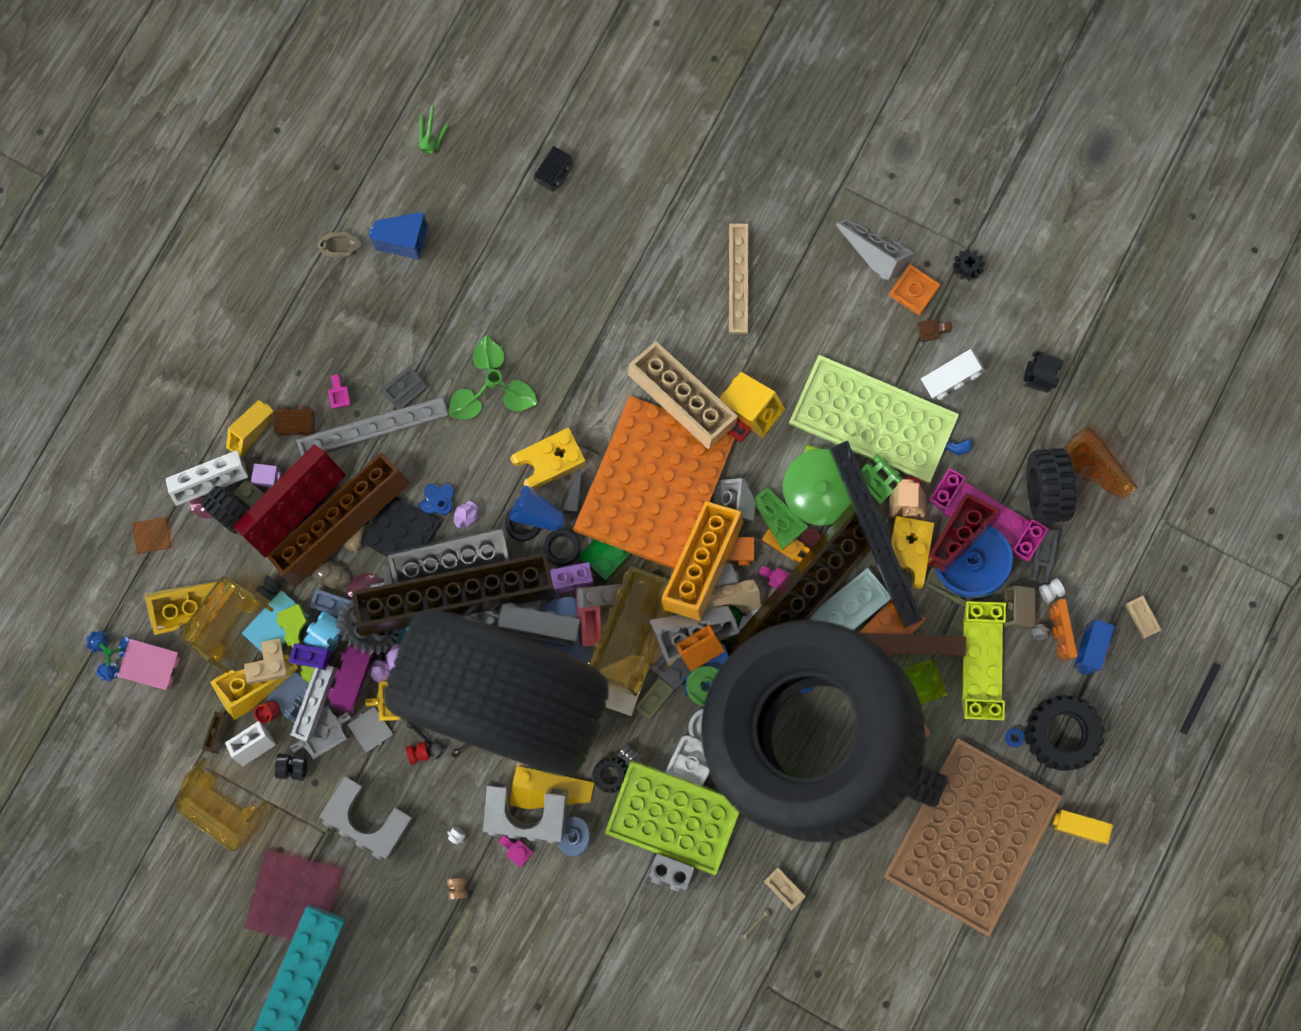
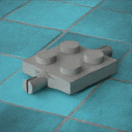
[290,705,352,759]

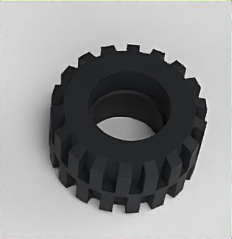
[200,485,248,534]

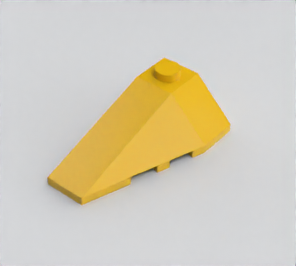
[144,580,228,635]

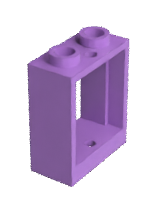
[550,562,594,595]

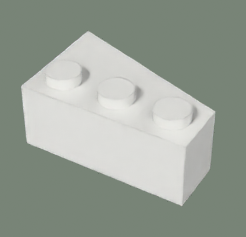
[921,349,986,400]

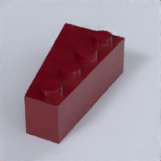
[928,492,1001,573]

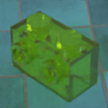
[905,658,947,705]

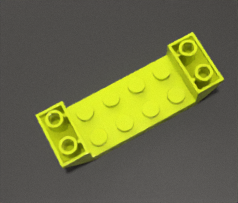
[962,601,1006,721]

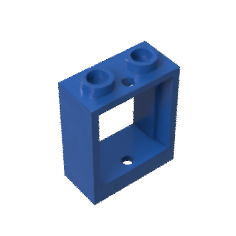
[1073,620,1114,675]

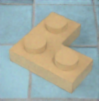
[244,639,287,685]

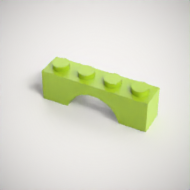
[276,603,315,683]

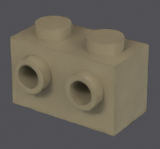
[1004,586,1036,629]

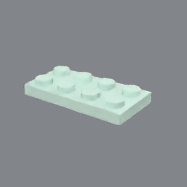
[810,568,891,630]

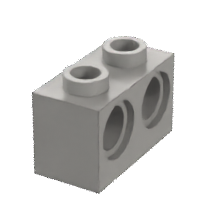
[649,854,694,893]

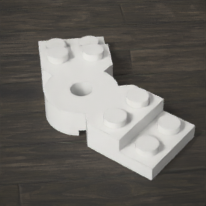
[665,709,709,786]

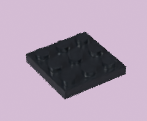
[362,496,441,558]

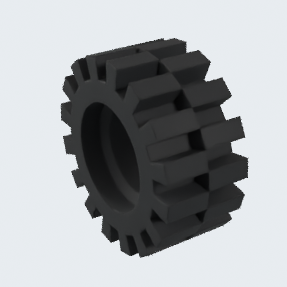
[592,757,627,793]

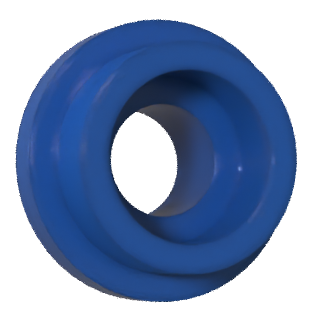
[1005,728,1025,748]

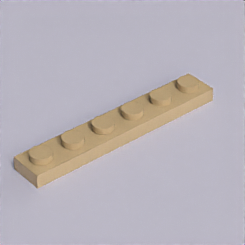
[729,224,748,334]

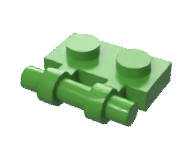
[860,453,903,504]

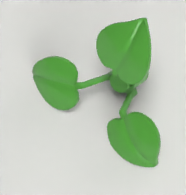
[449,335,537,420]

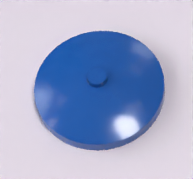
[935,527,1013,598]

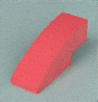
[574,586,602,646]

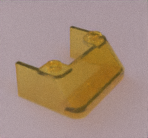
[180,576,274,673]
[175,757,267,852]

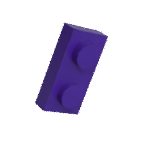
[289,643,331,671]

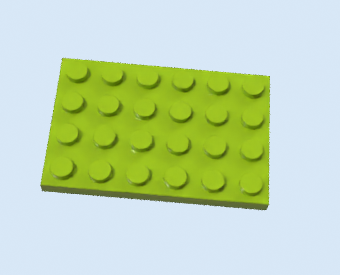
[605,760,739,875]

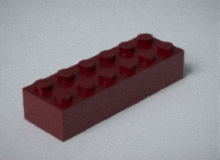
[232,444,346,558]

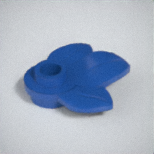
[418,483,454,515]

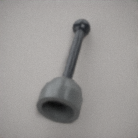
[407,722,447,760]

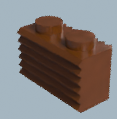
[273,406,315,436]

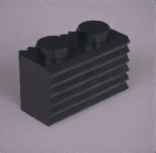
[533,146,574,192]

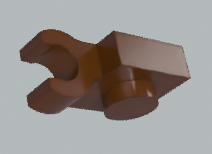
[917,319,952,342]

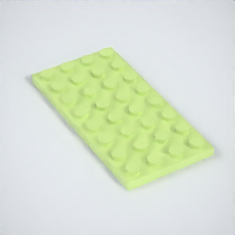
[789,355,959,484]

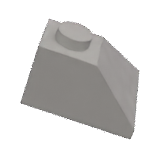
[712,478,756,521]

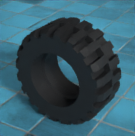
[1026,448,1077,524]
[1025,695,1105,771]
[906,765,948,808]

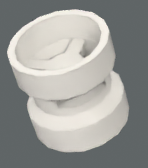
[1039,578,1066,604]

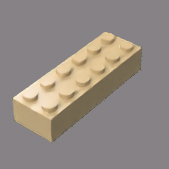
[628,341,738,450]

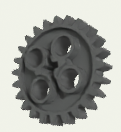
[336,600,400,656]

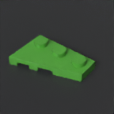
[755,487,808,551]

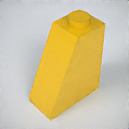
[226,400,273,457]
[1052,810,1113,844]

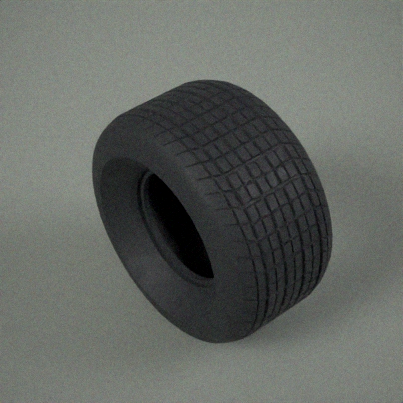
[384,610,609,776]
[701,620,925,842]

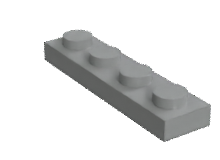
[291,664,337,742]

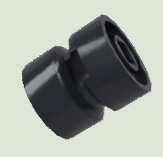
[274,753,308,781]

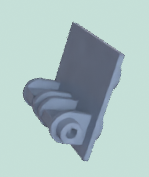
[266,671,309,724]

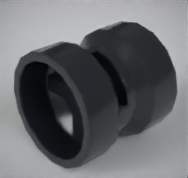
[256,575,282,601]

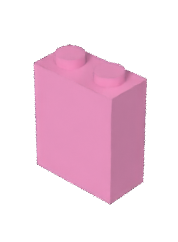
[118,639,179,690]

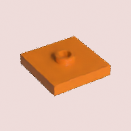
[888,264,941,316]

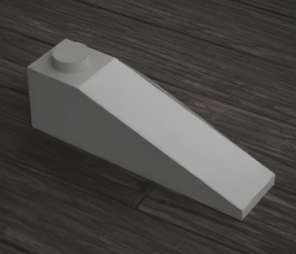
[836,219,915,280]

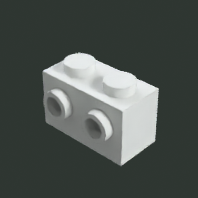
[225,721,276,766]

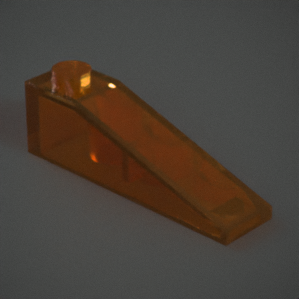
[1062,425,1137,499]

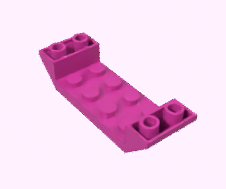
[929,468,1049,562]

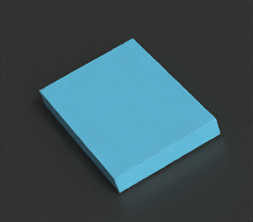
[242,590,311,652]

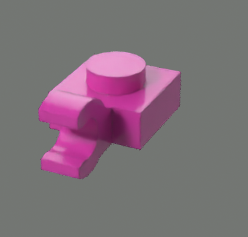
[328,375,351,409]
[758,566,789,589]
[499,835,533,868]

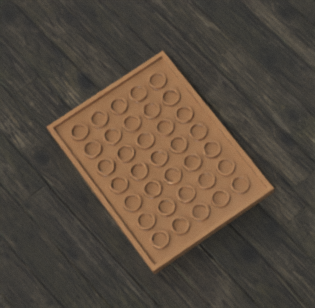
[883,738,1062,937]

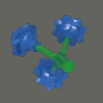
[86,630,130,682]

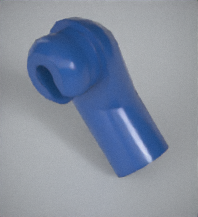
[945,439,973,456]

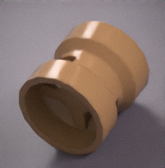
[447,877,468,899]

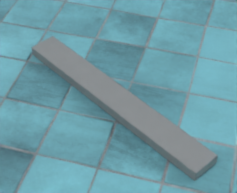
[296,396,449,456]

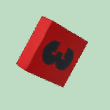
[728,418,751,443]

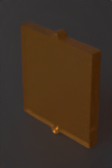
[133,517,171,554]

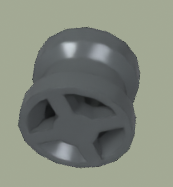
[617,742,641,766]

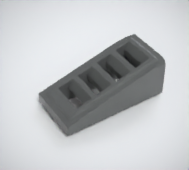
[563,473,583,515]

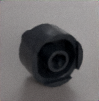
[1023,350,1063,393]

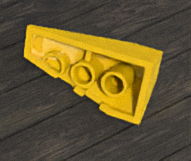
[210,654,298,720]
[510,766,594,809]

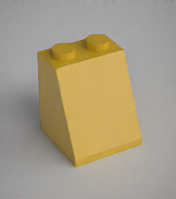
[720,372,785,438]

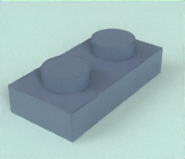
[309,589,350,617]

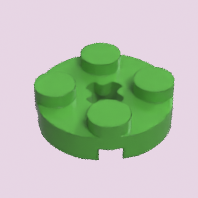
[686,666,719,706]

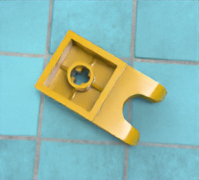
[510,427,586,490]
[890,516,934,589]

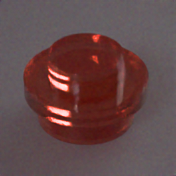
[801,529,820,548]

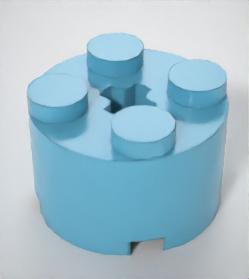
[303,611,344,653]

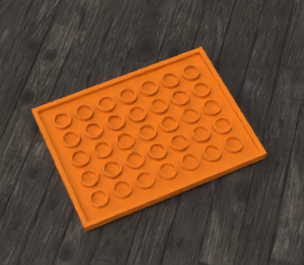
[573,396,735,569]

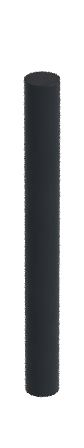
[1180,663,1221,735]

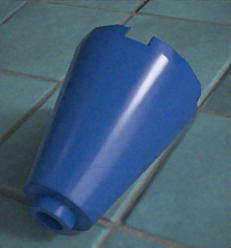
[509,485,565,531]

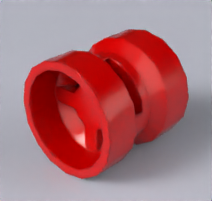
[254,700,280,724]
[406,741,430,766]

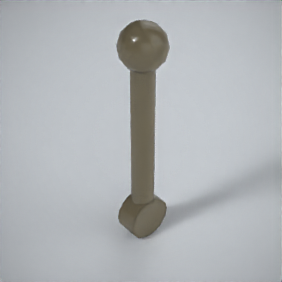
[739,909,771,942]

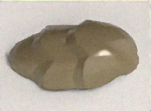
[317,231,361,258]
[310,559,351,589]

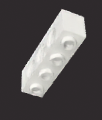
[166,450,248,506]

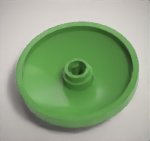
[783,449,851,525]

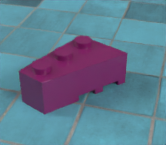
[328,646,373,715]

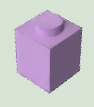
[251,464,282,488]

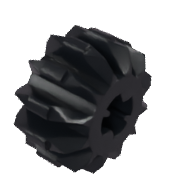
[952,249,985,281]

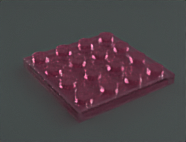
[244,850,343,940]

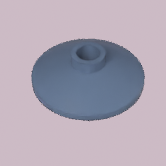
[558,817,590,857]

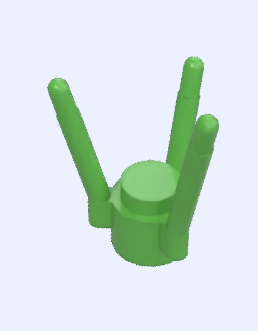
[419,105,448,154]

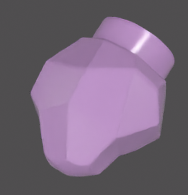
[454,501,480,528]
[369,659,390,682]

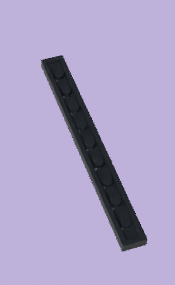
[829,440,923,628]

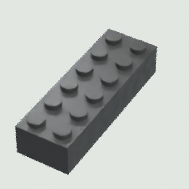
[387,527,509,583]

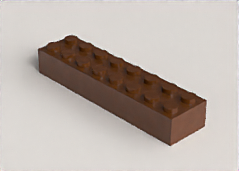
[267,452,410,588]

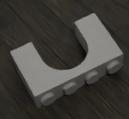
[319,776,414,860]
[483,781,568,844]

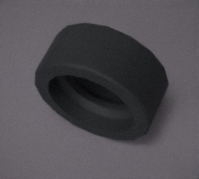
[505,507,541,541]
[543,529,580,567]

